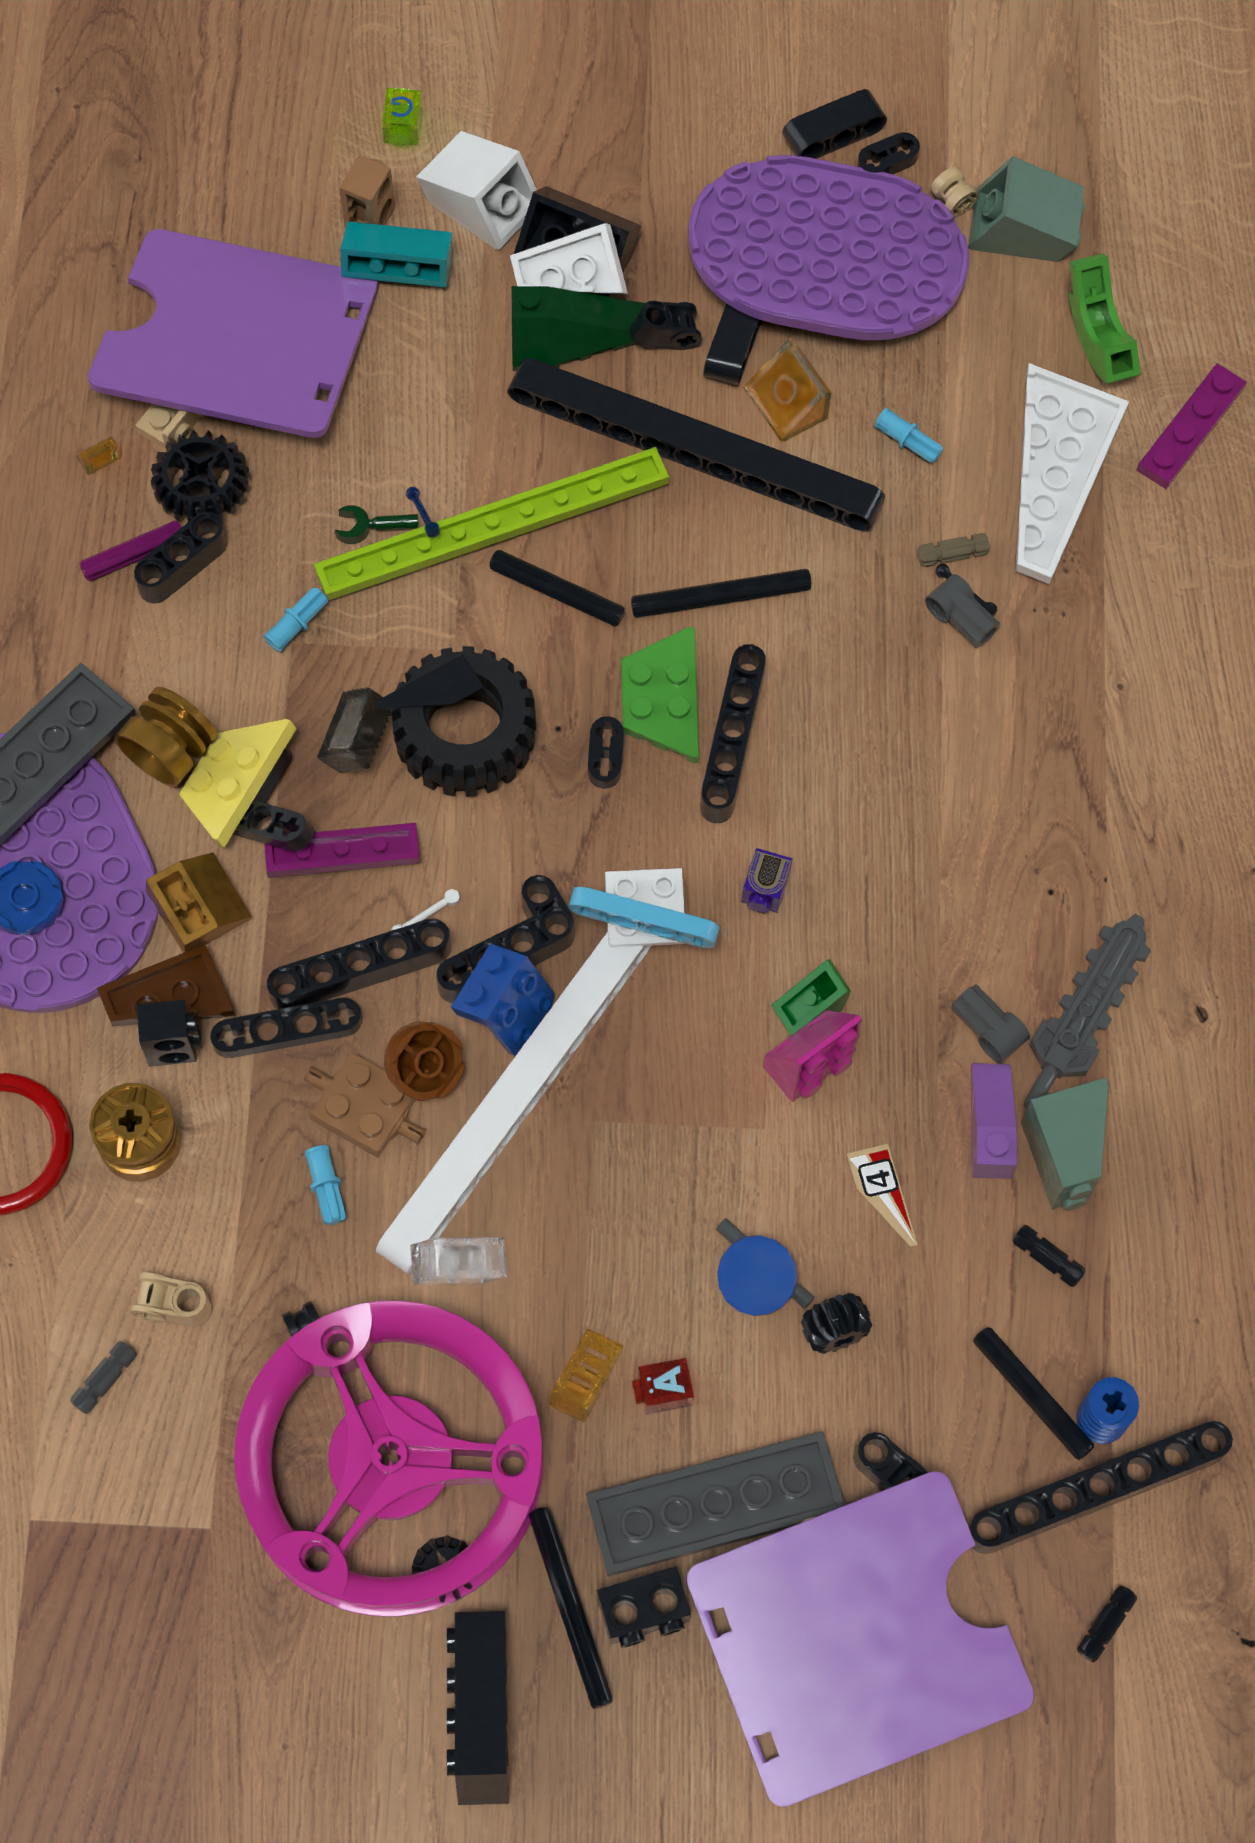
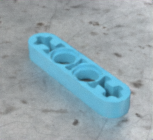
[568,887,720,948]

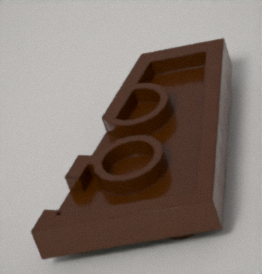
[97,944,235,1026]

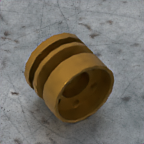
[114,687,218,787]
[89,1083,181,1182]

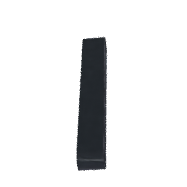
[969,1421,1233,1554]

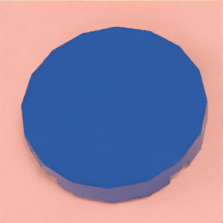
[0,860,64,936]
[717,1236,798,1316]

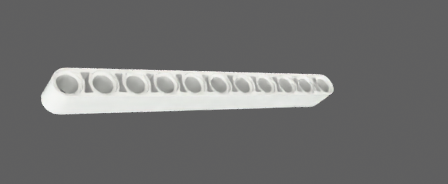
[375,932,651,1274]

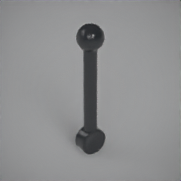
[935,564,997,617]

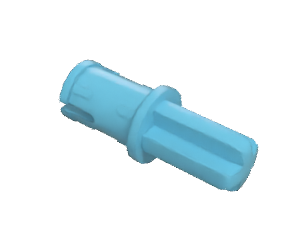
[874,408,943,463]
[263,588,328,653]
[304,1145,346,1225]

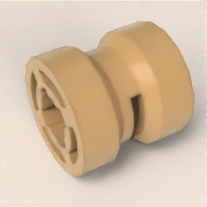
[931,166,979,217]

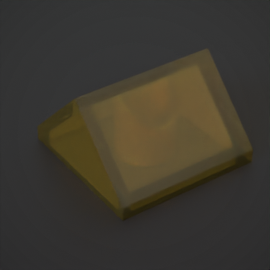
[743,338,831,441]

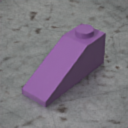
[971,1063,1017,1179]

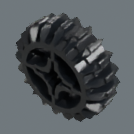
[151,430,250,522]

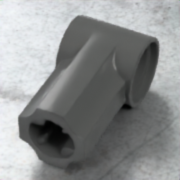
[925,574,1000,648]
[951,984,1030,1063]

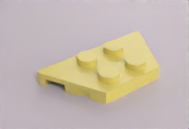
[179,719,297,848]

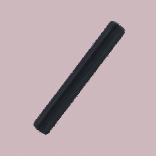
[490,550,625,626]
[973,1327,1094,1460]

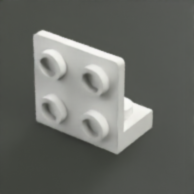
[604,868,685,947]

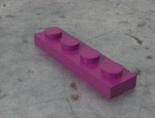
[1136,363,1247,490]
[264,823,420,878]

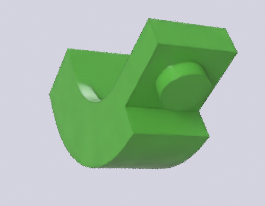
[1068,253,1141,383]

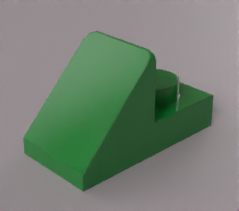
[771,959,851,1036]

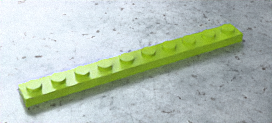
[314,447,669,601]

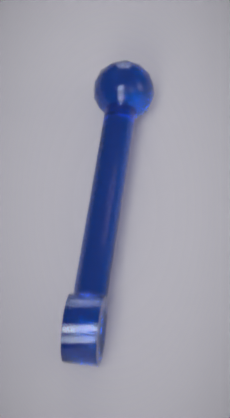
[406,487,440,537]

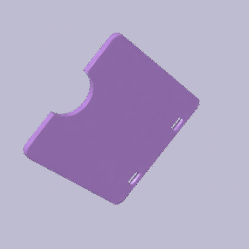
[88,229,378,438]
[686,1471,1034,1807]

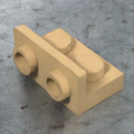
[135,404,207,450]

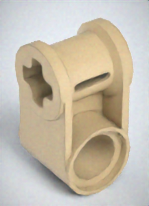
[130,1272,212,1327]

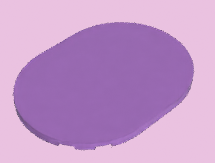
[688,155,969,340]
[0,733,159,1013]

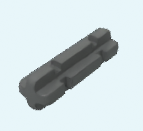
[70,1341,136,1414]

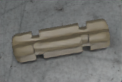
[918,533,990,566]

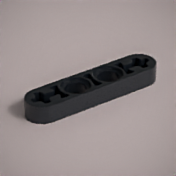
[210,998,362,1058]

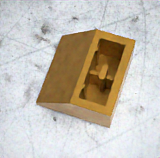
[146,852,252,953]

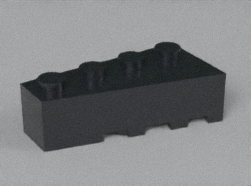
[447,1611,509,1805]

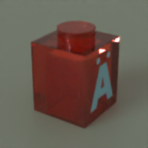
[631,1358,694,1415]

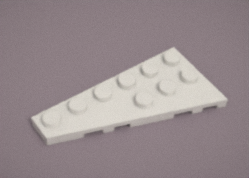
[1016,363,1129,584]

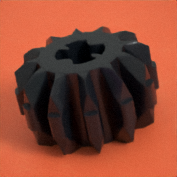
[801,1293,872,1354]

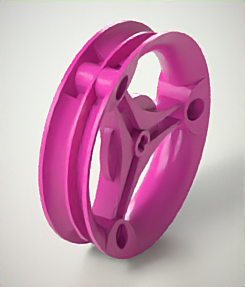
[234,1301,543,1617]

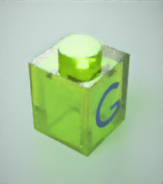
[382,88,423,147]

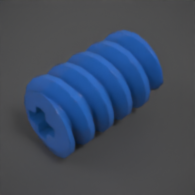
[1076,1377,1139,1444]

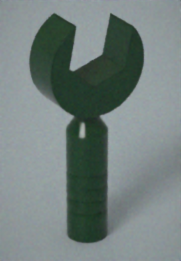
[335,505,418,544]

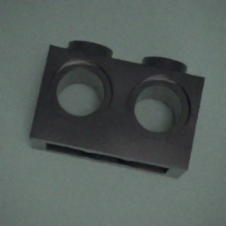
[137,1000,202,1067]
[596,1566,691,1648]

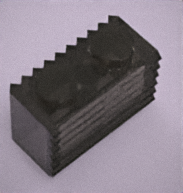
[317,687,392,773]

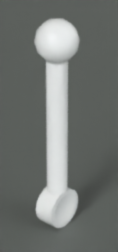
[391,889,460,931]

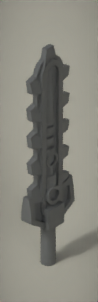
[1023,913,1151,1108]

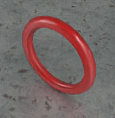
[0,1073,72,1215]

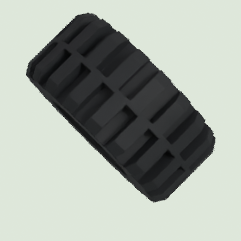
[391,646,536,797]

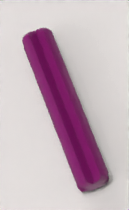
[80,521,181,581]

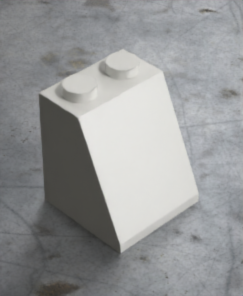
[416,131,537,250]

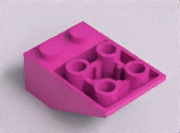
[763,1010,862,1102]

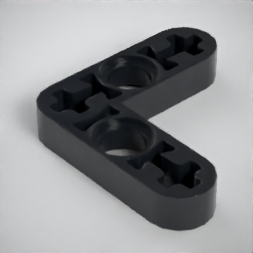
[233,745,313,851]

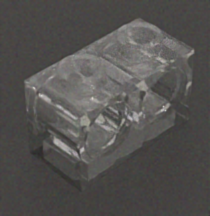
[410,1237,507,1285]

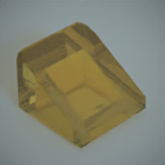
[76,436,119,475]

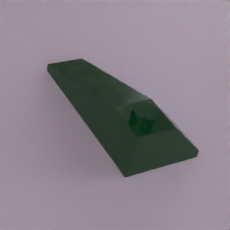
[511,286,645,371]

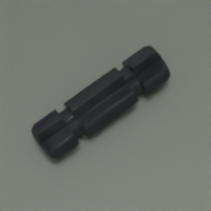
[1013,1225,1086,1287]
[1077,1585,1137,1663]

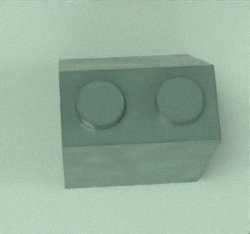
[968,156,1085,262]
[1021,1078,1109,1211]

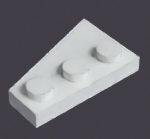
[510,223,628,294]

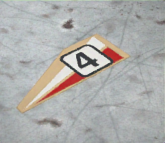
[847,1144,918,1247]

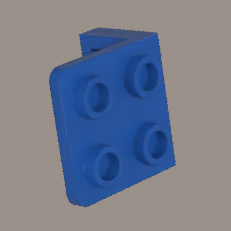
[451,943,555,1056]

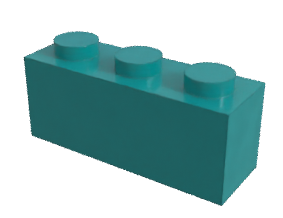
[340,221,452,287]

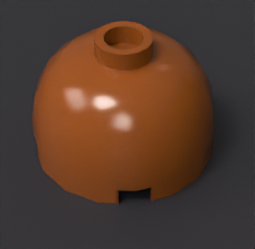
[384,1022,464,1101]

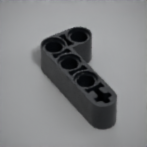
[436,875,574,1003]

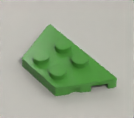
[621,627,699,763]

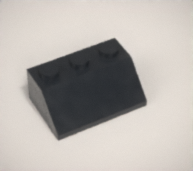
[514,186,642,297]

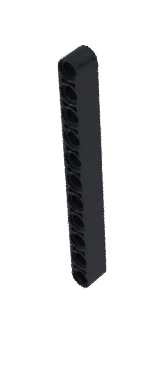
[507,358,885,532]

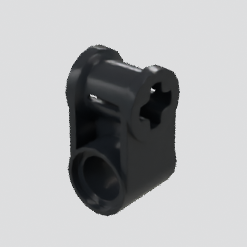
[630,300,702,350]
[853,1432,928,1491]

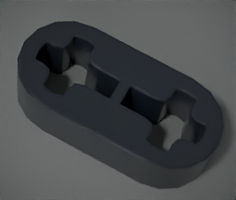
[857,132,920,174]
[588,716,624,789]

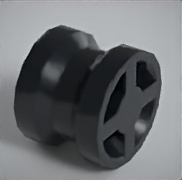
[281,1301,319,1337]

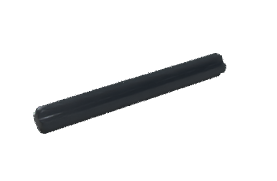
[631,569,812,617]
[529,1507,612,1709]

